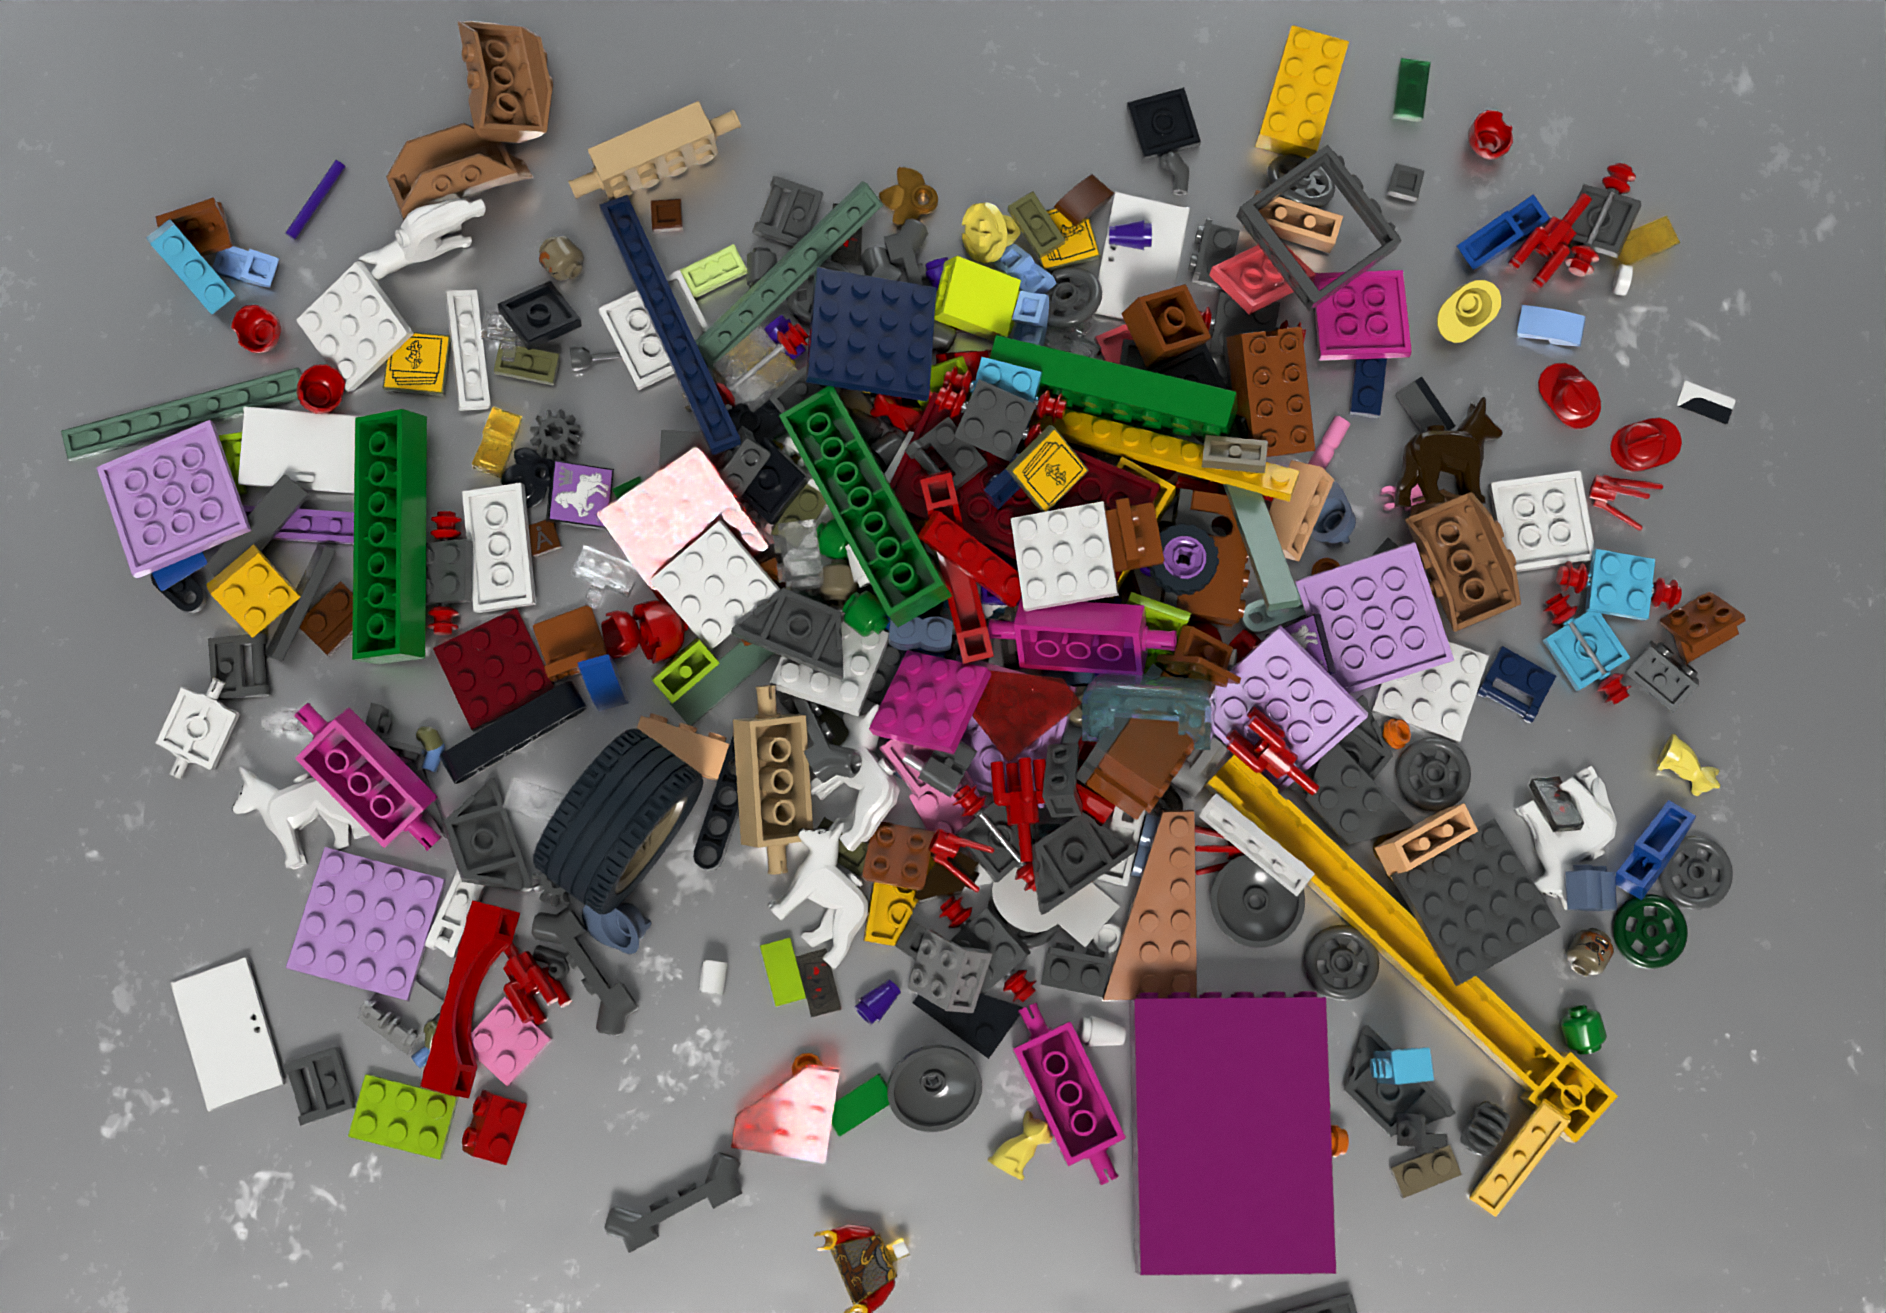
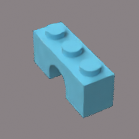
[146,219,236,315]
[1370,1048,1434,1085]

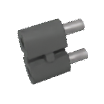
[902,741,978,797]

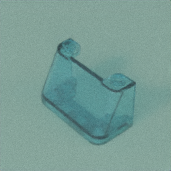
[1082,672,1217,750]

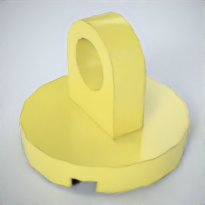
[962,202,1021,263]

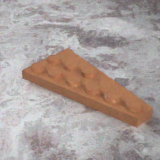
[1102,810,1197,1000]

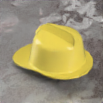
[1437,280,1501,343]

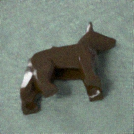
[1394,397,1503,507]

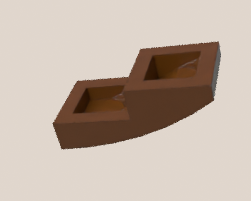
[1054,174,1114,227]

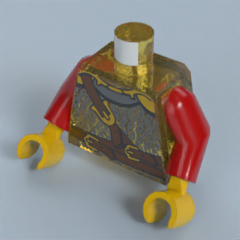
[814,1224,910,1313]

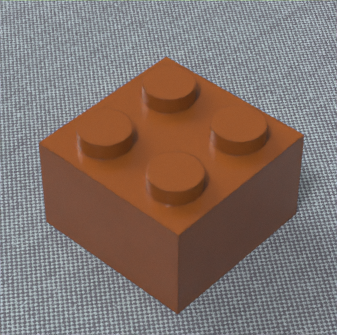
[1121,284,1212,367]

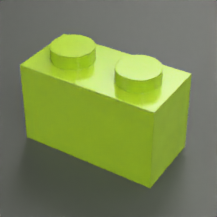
[651,637,720,704]

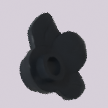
[500,447,553,508]

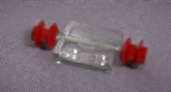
[713,322,809,412]

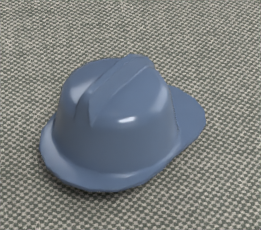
[1311,482,1356,544]
[582,903,652,954]

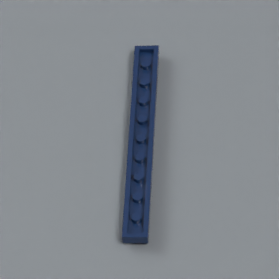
[599,195,741,455]

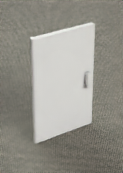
[1095,192,1190,320]
[238,406,361,494]
[170,957,285,1111]

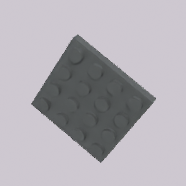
[1391,818,1560,987]

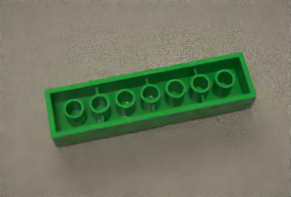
[989,335,1238,441]
[779,386,952,627]
[352,409,427,664]

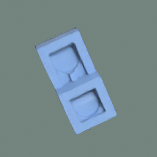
[991,243,1057,294]
[212,246,280,288]
[1012,291,1049,346]
[1517,305,1586,347]

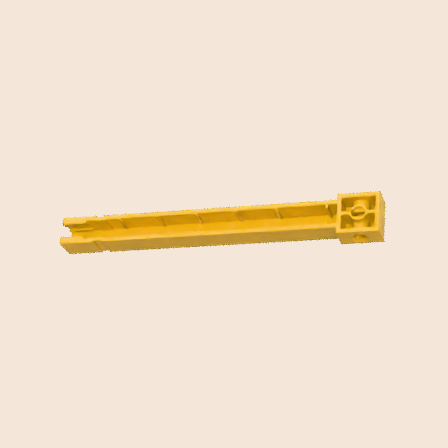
[1204,755,1618,1143]

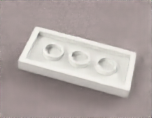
[462,483,536,613]

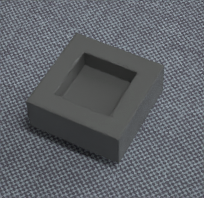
[1387,163,1425,202]
[895,919,926,960]

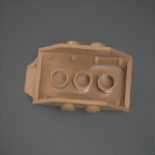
[457,21,553,143]
[386,123,533,221]
[1404,489,1521,632]

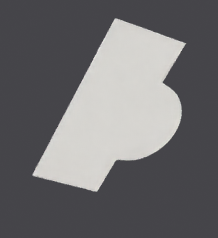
[992,868,1120,947]

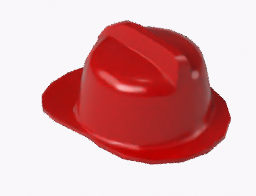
[1538,363,1601,429]
[1610,418,1682,472]

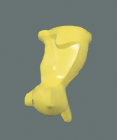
[1656,734,1721,796]
[987,1111,1053,1181]

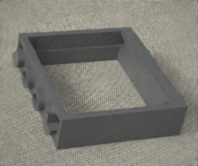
[1236,145,1402,311]

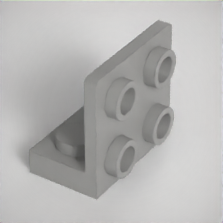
[908,929,992,1013]

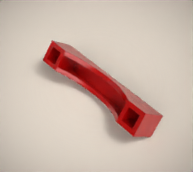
[919,470,994,664]
[420,900,520,1098]

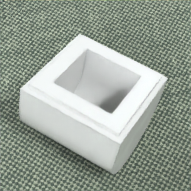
[698,960,728,995]

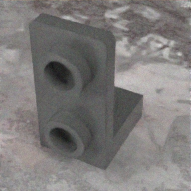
[365,703,427,761]
[1042,743,1083,818]

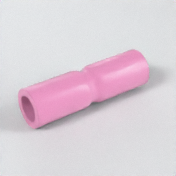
[1308,416,1351,470]

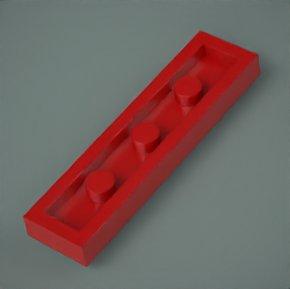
[918,510,1022,608]

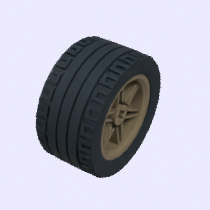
[533,729,704,915]

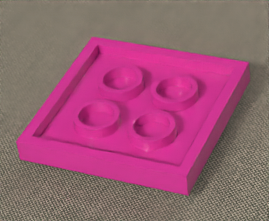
[1313,270,1412,361]
[869,650,992,754]

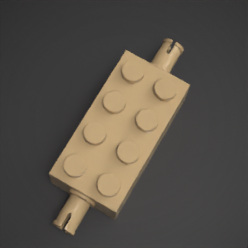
[568,101,741,201]
[733,685,813,875]

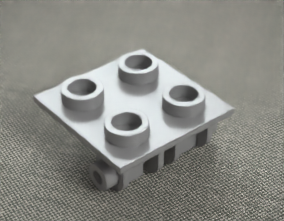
[357,981,444,1055]

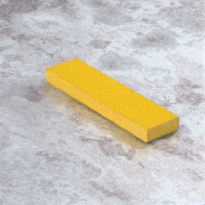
[1469,1098,1571,1217]

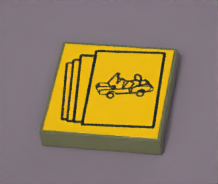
[1037,208,1101,273]
[383,332,451,397]
[1005,425,1089,512]

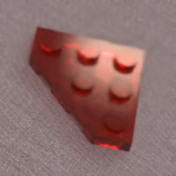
[972,670,1083,762]
[731,1064,840,1163]

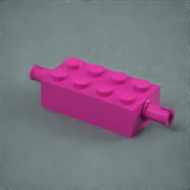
[988,598,1177,676]
[294,702,441,851]
[1012,1002,1126,1185]

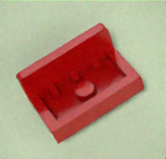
[462,1090,527,1165]

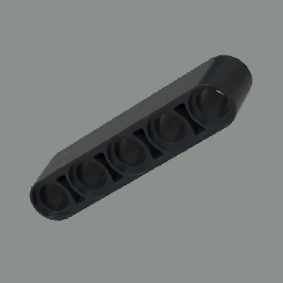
[439,680,587,784]
[693,733,739,871]

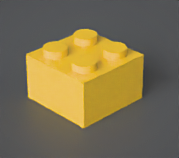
[206,544,300,638]

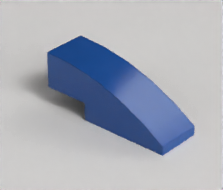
[1457,194,1551,271]
[578,654,629,711]
[1615,800,1696,900]

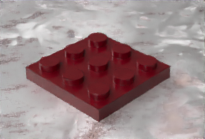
[433,608,555,732]

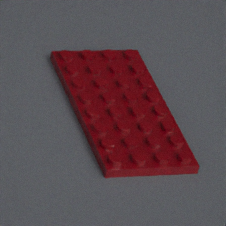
[890,392,1160,599]

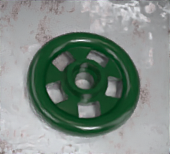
[1613,894,1688,969]

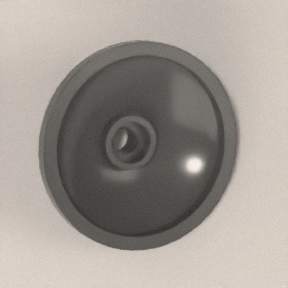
[1210,855,1305,948]
[887,1045,982,1132]

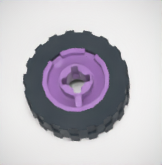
[1149,524,1219,596]

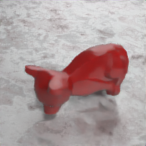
[870,394,924,436]

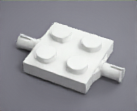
[156,678,240,779]

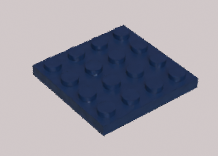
[806,267,936,402]

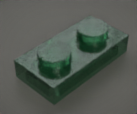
[1392,58,1431,122]

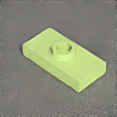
[680,244,747,299]

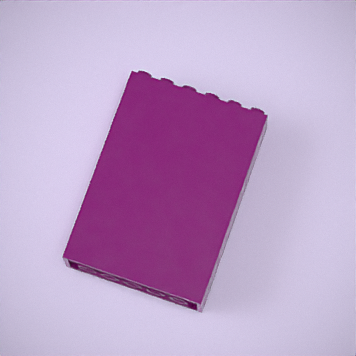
[1129,991,1336,1275]

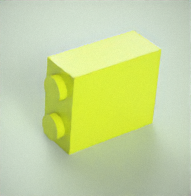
[934,256,1021,342]

